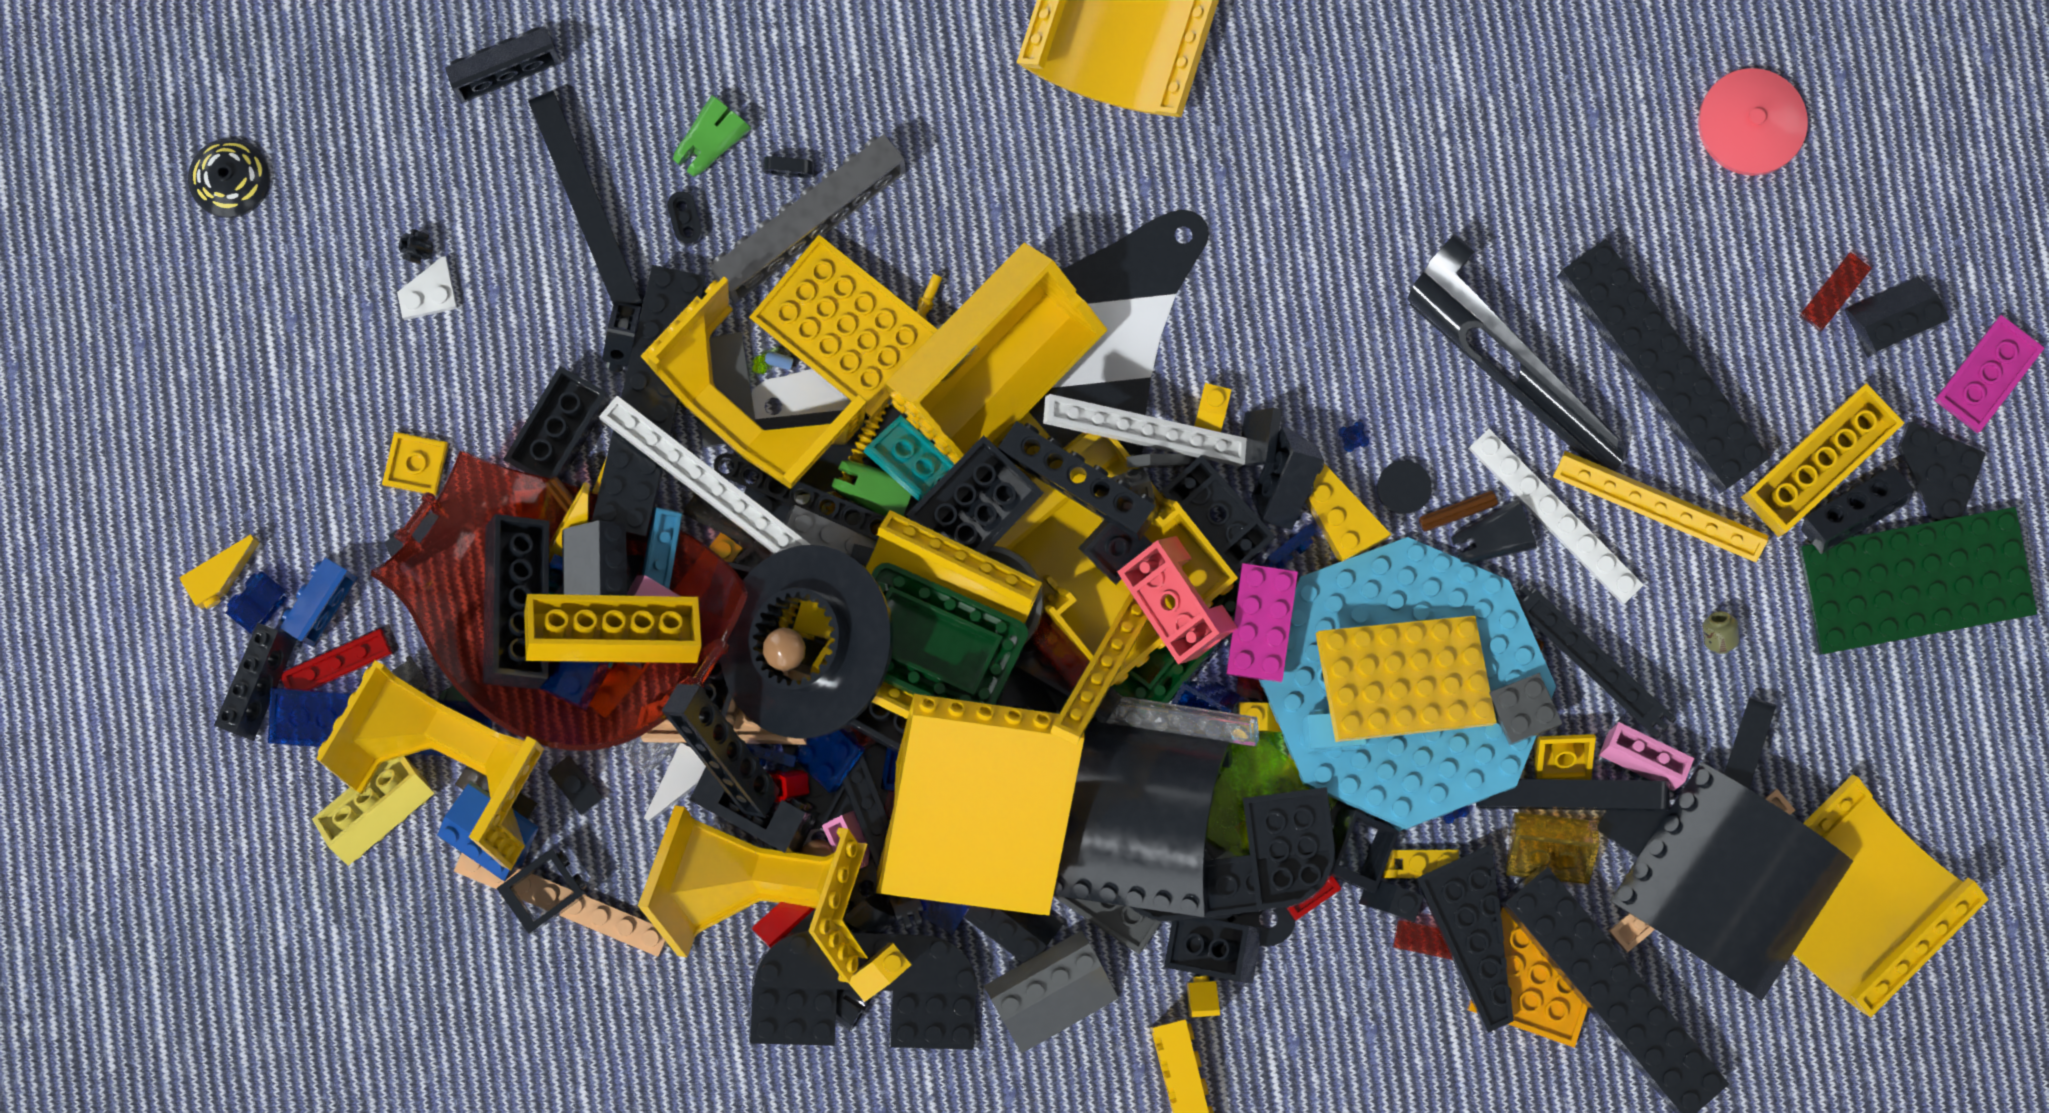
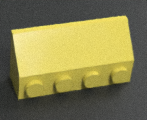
[312,756,434,866]

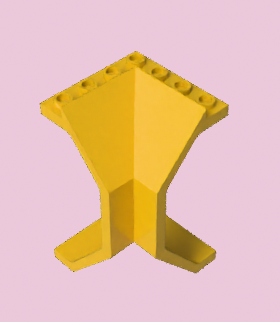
[641,277,866,489]
[316,661,544,871]
[638,805,868,983]

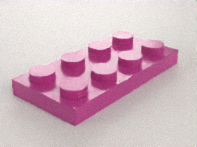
[1934,315,2045,433]
[1226,563,1298,683]

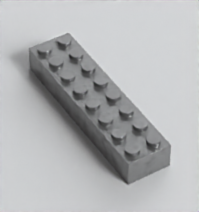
[711,134,906,303]

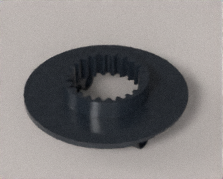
[720,545,894,739]

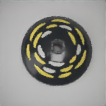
[188,138,270,218]

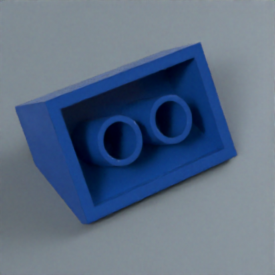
[280,557,358,648]
[437,781,539,882]

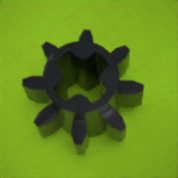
[399,229,433,264]

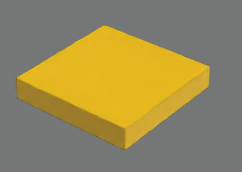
[382,432,449,497]

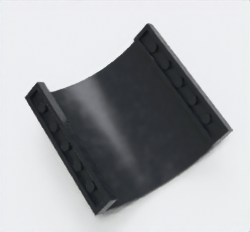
[1053,721,1233,917]
[1610,762,1853,1001]

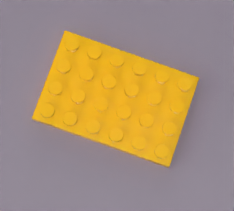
[749,235,938,419]
[1316,616,1497,742]

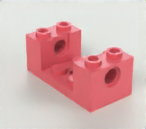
[1117,536,1238,664]

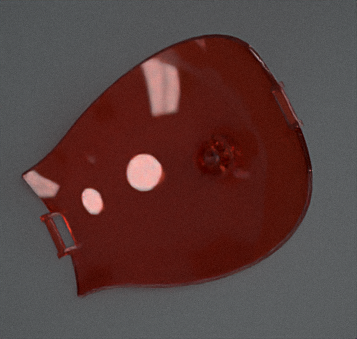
[371,450,748,751]

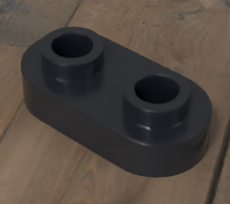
[667,191,702,246]

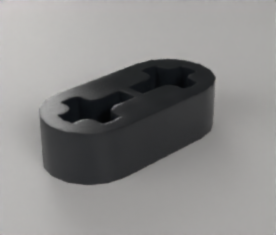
[762,156,815,178]

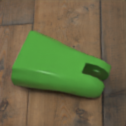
[673,95,751,177]
[832,460,911,517]

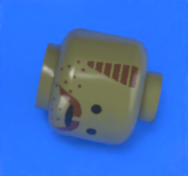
[1702,611,1740,654]

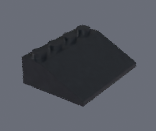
[906,435,1044,555]

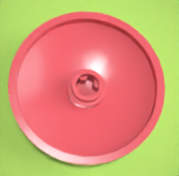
[1698,68,1808,176]

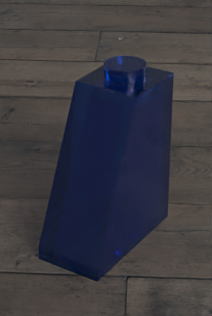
[1170,681,1241,734]

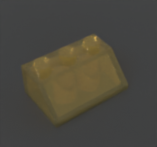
[1506,812,1600,884]

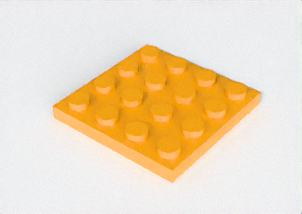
[1467,906,1588,1048]

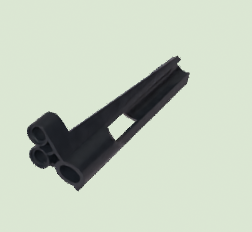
[1408,234,1626,471]

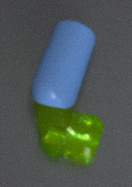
[752,352,793,374]

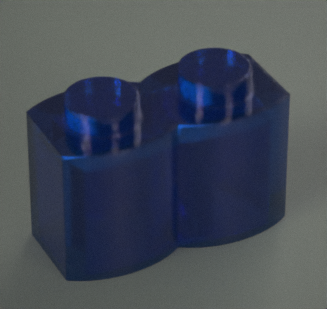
[225,571,290,634]

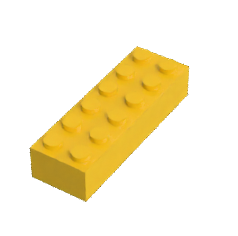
[1741,383,1904,537]
[524,594,701,663]

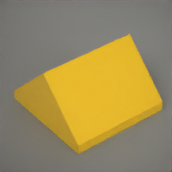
[1533,734,1596,780]

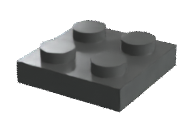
[1489,673,1562,746]

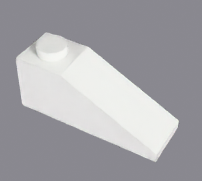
[644,743,706,822]

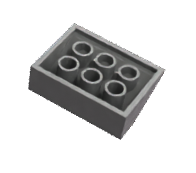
[984,930,1119,1054]

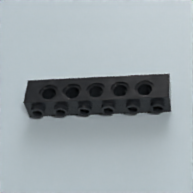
[998,421,1158,541]
[662,684,781,817]

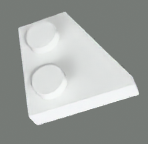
[397,256,458,320]

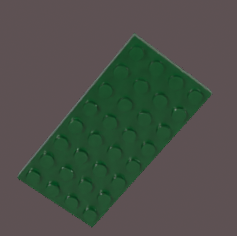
[1799,507,2037,655]

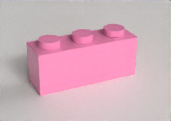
[1599,722,1694,791]

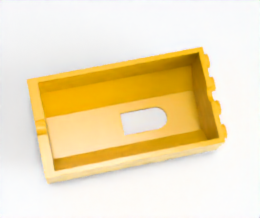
[885,242,1108,464]

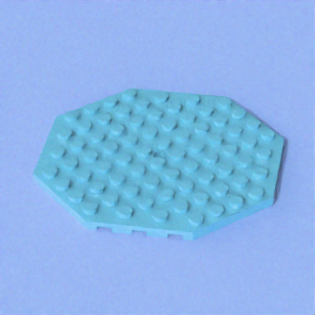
[1259,537,1556,830]

